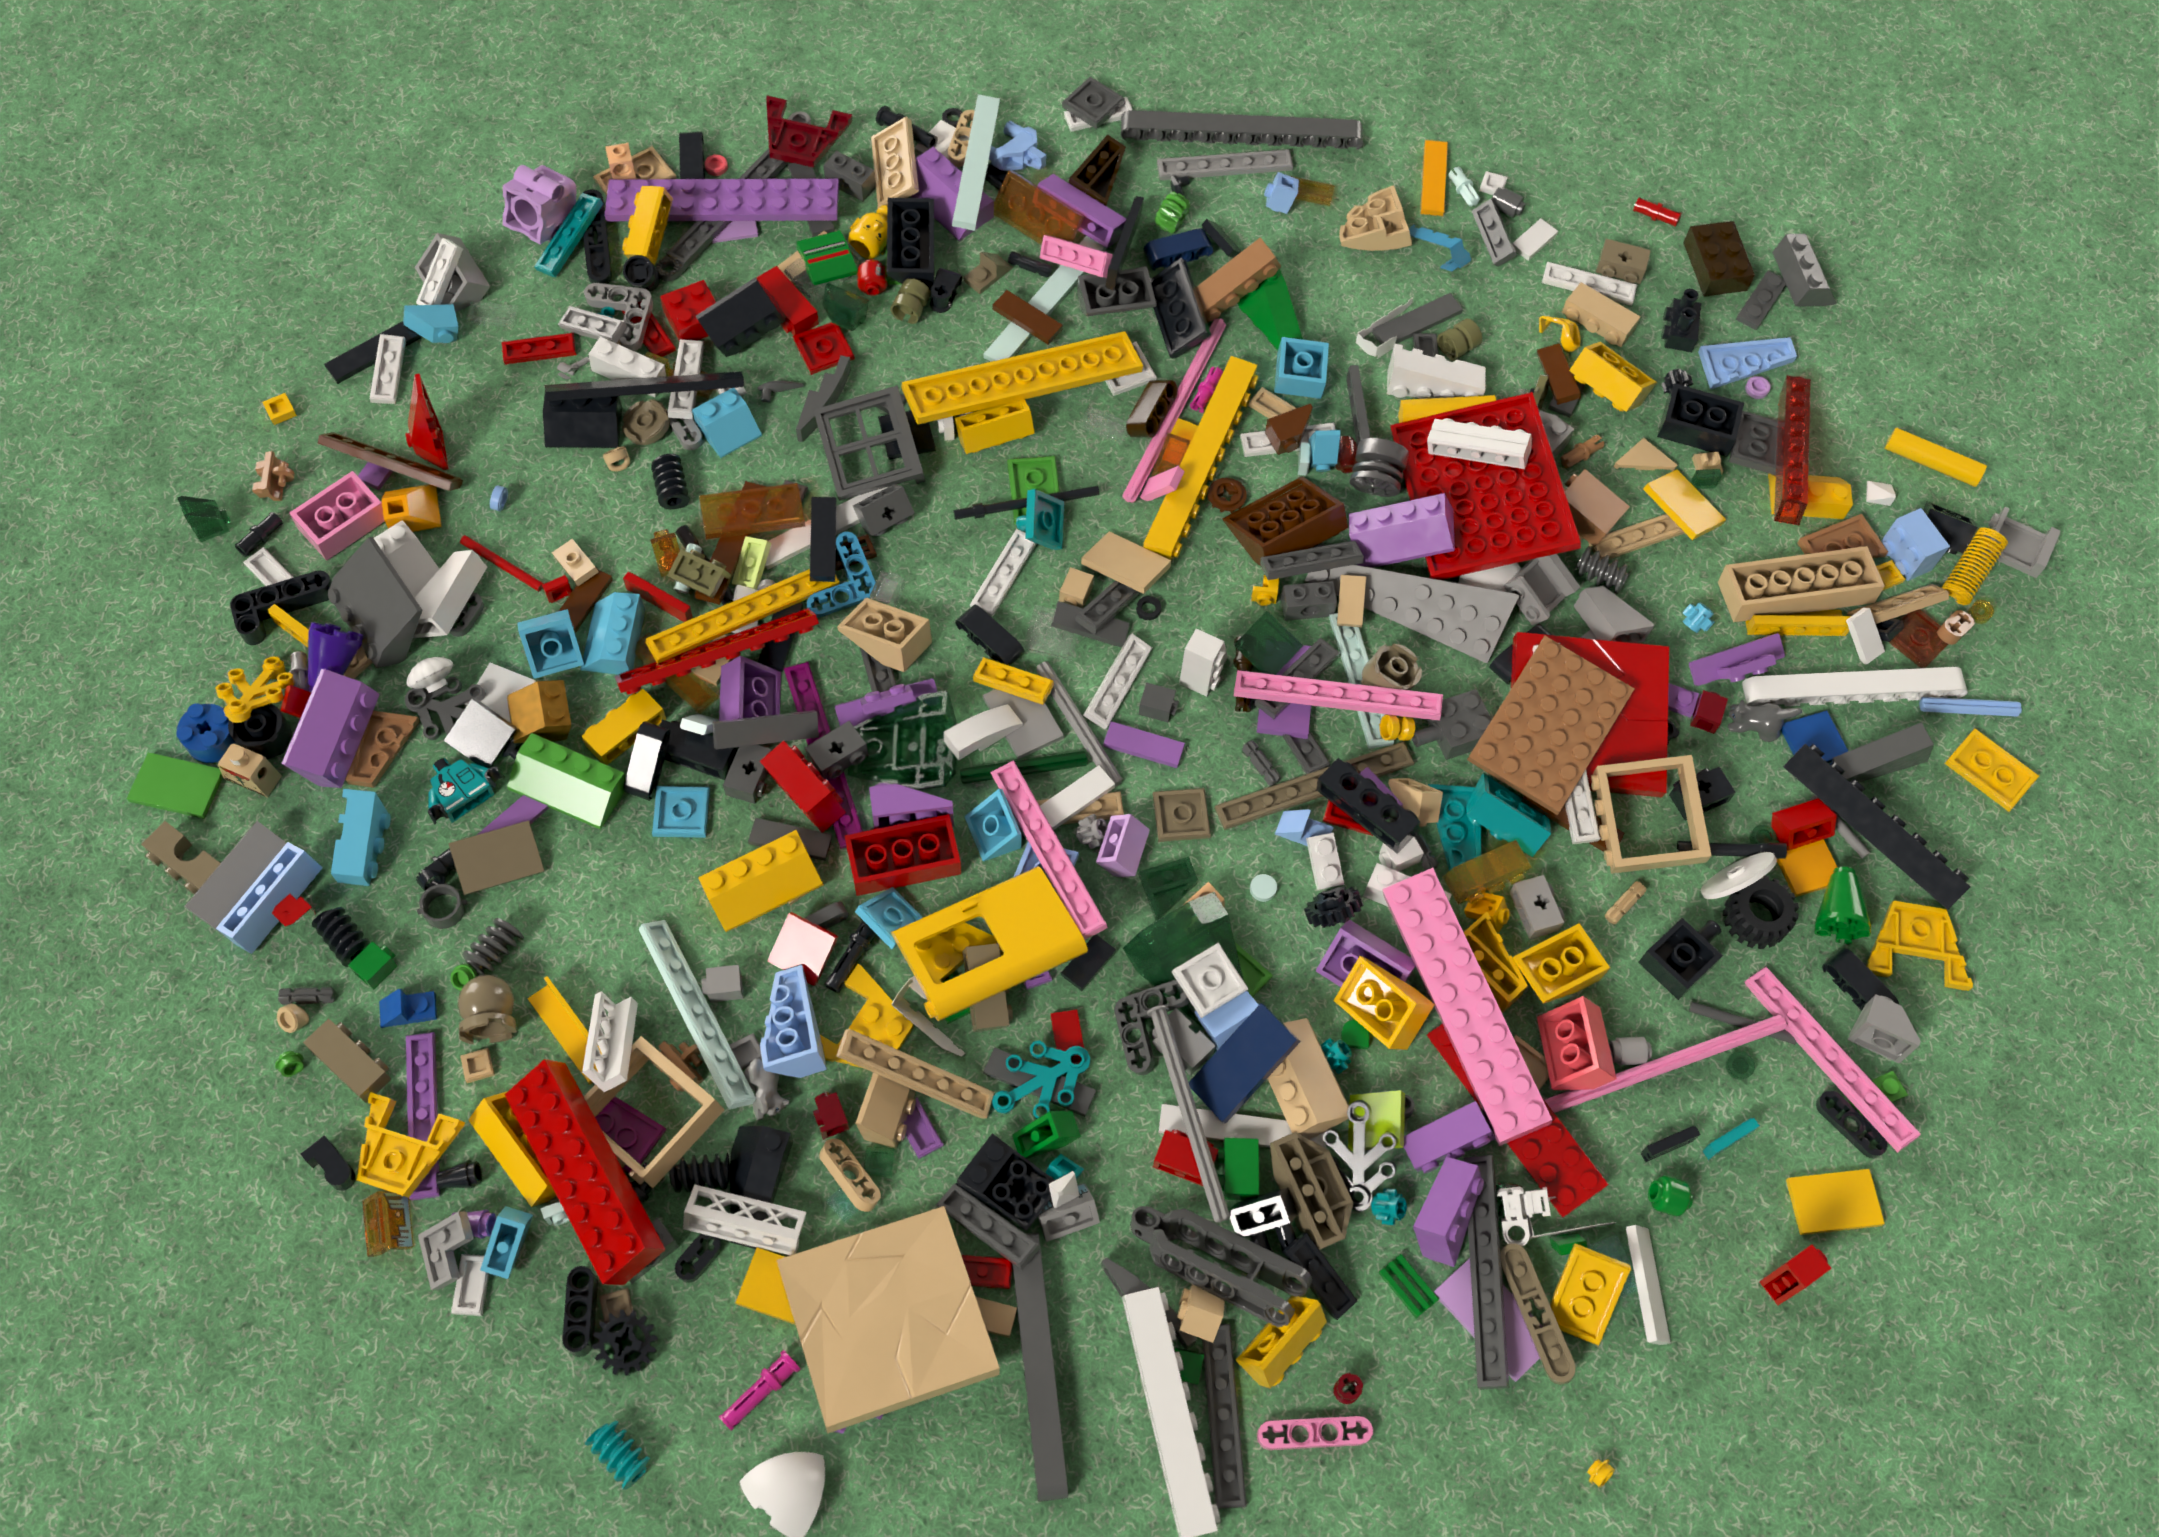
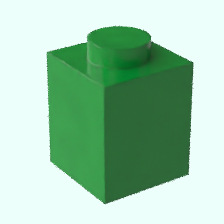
[348,941,397,990]

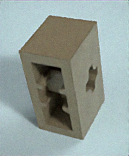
[1596,239,1651,284]

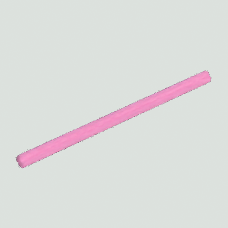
[1122,318,1226,503]
[1545,1015,1787,1113]

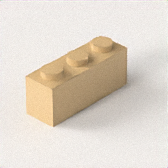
[1562,282,1640,347]

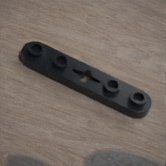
[583,189,612,284]

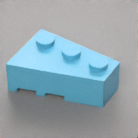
[331,789,391,886]

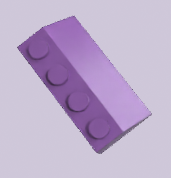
[911,147,994,241]
[1349,493,1455,568]
[281,669,380,788]

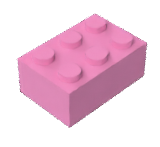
[289,471,385,561]

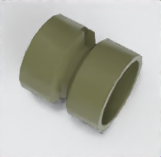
[890,279,931,324]
[1437,318,1482,361]

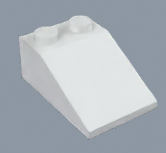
[374,520,439,598]

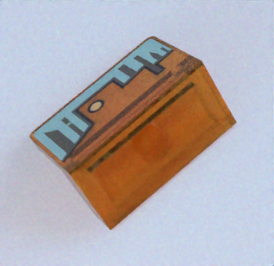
[362,1191,414,1257]

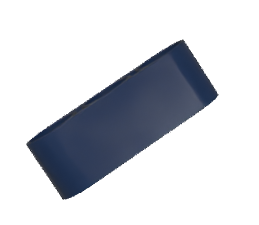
[1143,228,1213,271]

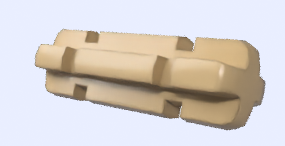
[1605,881,1647,924]

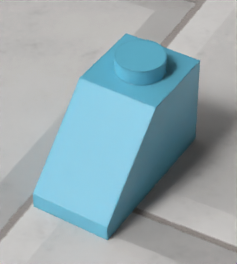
[403,304,458,343]
[1308,430,1340,472]
[480,1206,533,1279]

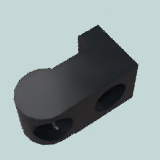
[300,1135,356,1191]

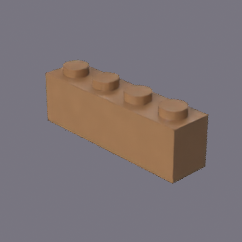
[1195,237,1282,323]

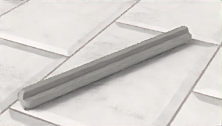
[1037,661,1122,787]

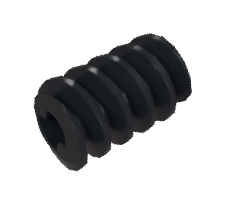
[651,453,690,510]
[312,907,370,967]
[669,1153,730,1193]

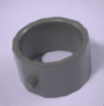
[417,884,468,929]

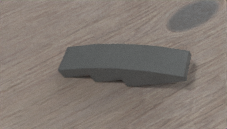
[796,356,851,442]
[1101,1258,1197,1350]

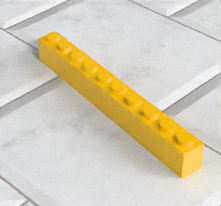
[1143,356,1259,561]

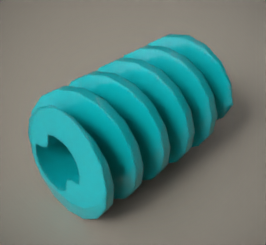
[585,1420,650,1490]

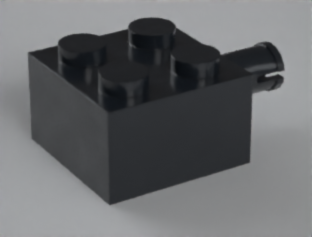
[1638,918,1723,1000]

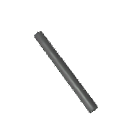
[1689,1001,1797,1045]

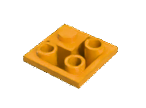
[381,484,442,532]

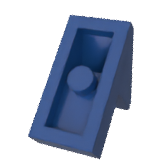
[379,989,437,1028]

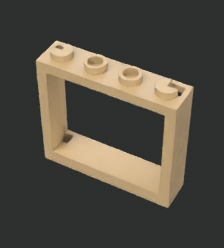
[1591,755,1711,874]
[584,1036,724,1188]

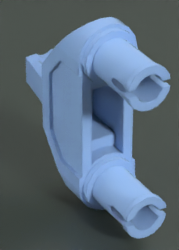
[989,121,1047,171]

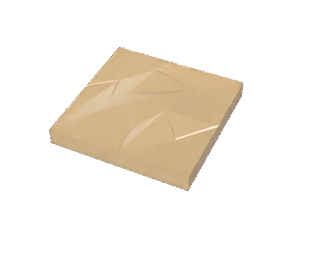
[777,1206,1000,1434]

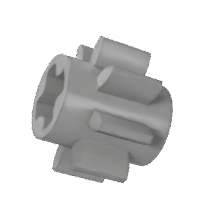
[1076,814,1108,849]

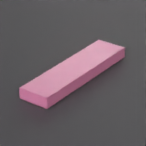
[1040,235,1113,278]

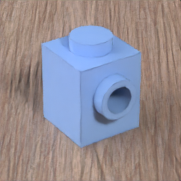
[1264,172,1299,214]

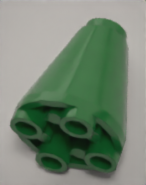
[1814,867,1871,945]

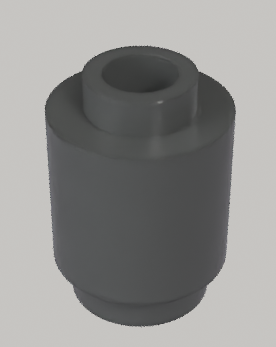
[1492,187,1526,218]

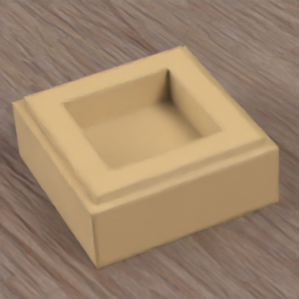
[460,1048,495,1083]

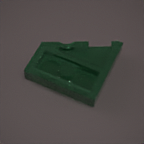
[1139,857,1198,921]

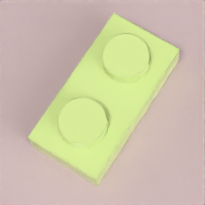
[732,536,771,590]

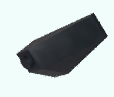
[730,1126,793,1249]

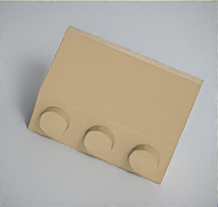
[856,1072,916,1149]

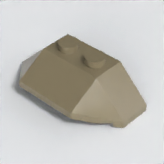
[1270,1132,1353,1250]

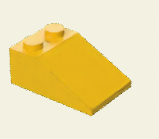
[1513,923,1610,1004]
[1333,956,1435,1050]

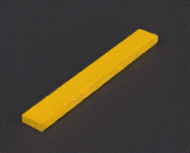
[645,569,840,664]

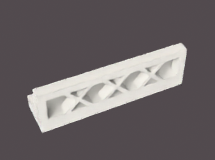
[582,991,638,1092]
[683,1185,806,1256]

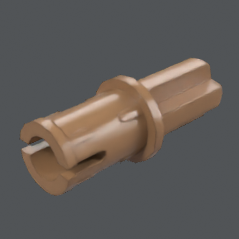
[1561,435,1604,468]

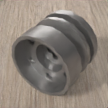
[1350,438,1409,497]

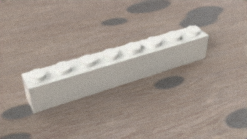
[1122,1287,1220,1537]

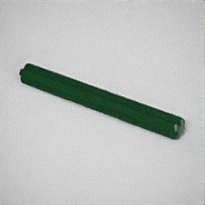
[960,751,1088,784]

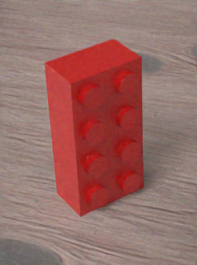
[844,814,961,896]

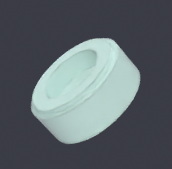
[1250,874,1277,902]

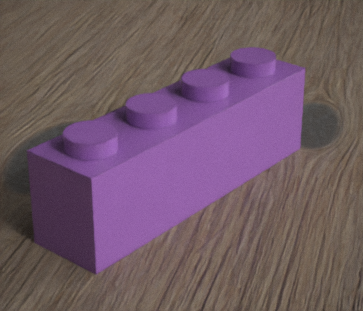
[1033,174,1127,248]

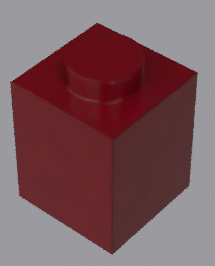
[1690,690,1728,734]

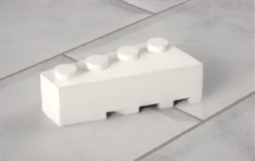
[1387,343,1485,399]

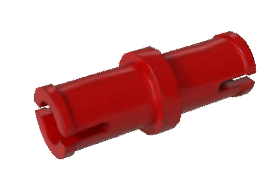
[1633,197,1682,227]

